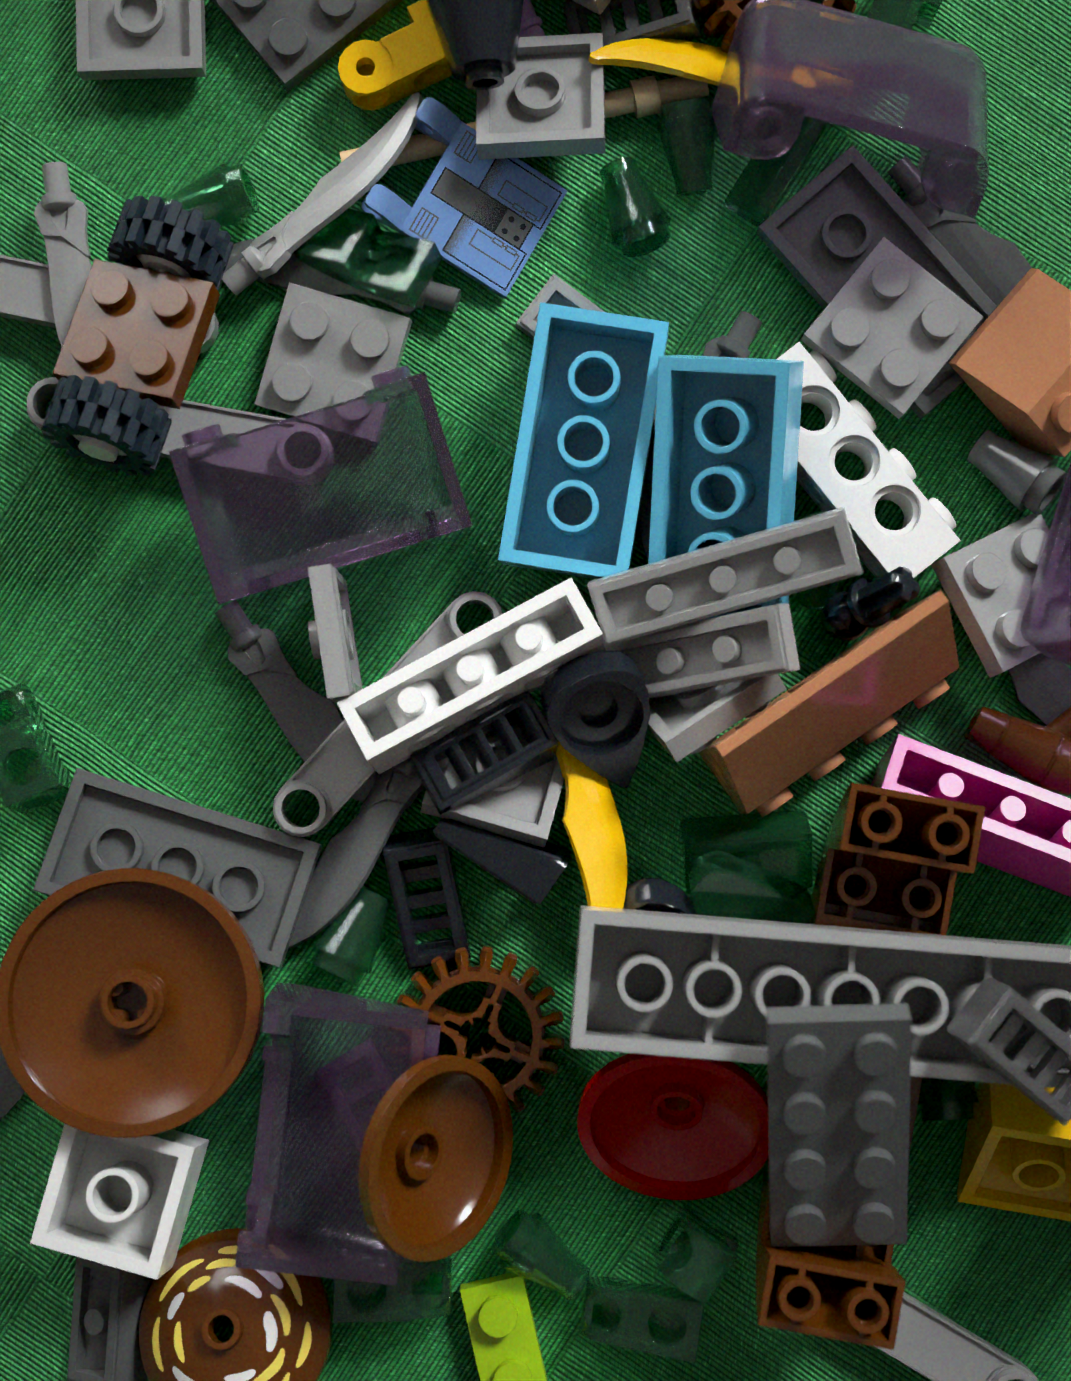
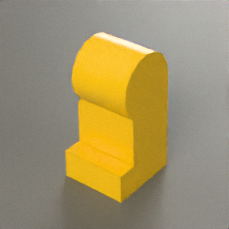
[338,0,452,111]

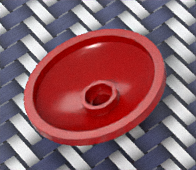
[577,1053,768,1200]

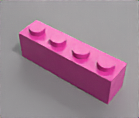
[871,734,1071,897]

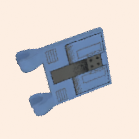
[361,97,568,299]

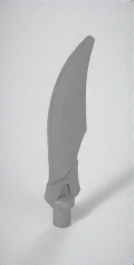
[222,92,423,296]
[34,162,92,347]

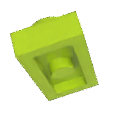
[460,1270,548,1381]

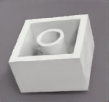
[30,1124,209,1279]

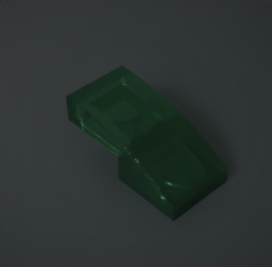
[294,208,442,307]

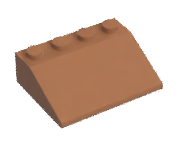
[698,590,959,817]

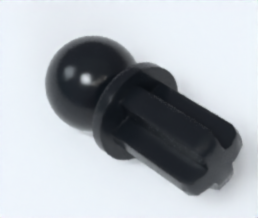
[820,567,920,641]

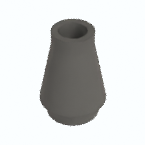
[967,430,1067,515]

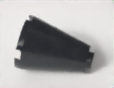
[426,0,524,90]

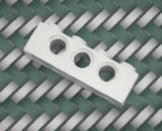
[777,342,961,579]
[337,578,606,774]

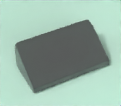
[67,1257,154,1381]

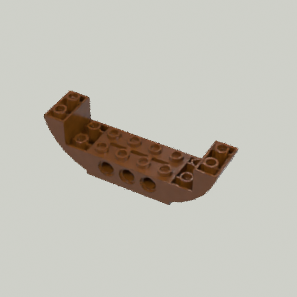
[756,783,985,1350]

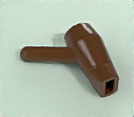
[963,706,1071,796]

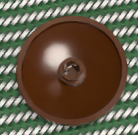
[0,868,264,1138]

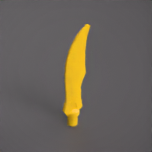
[588,38,853,105]
[556,739,627,909]

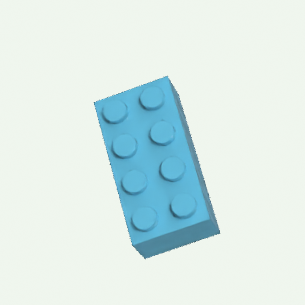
[498,302,669,579]
[648,355,804,622]

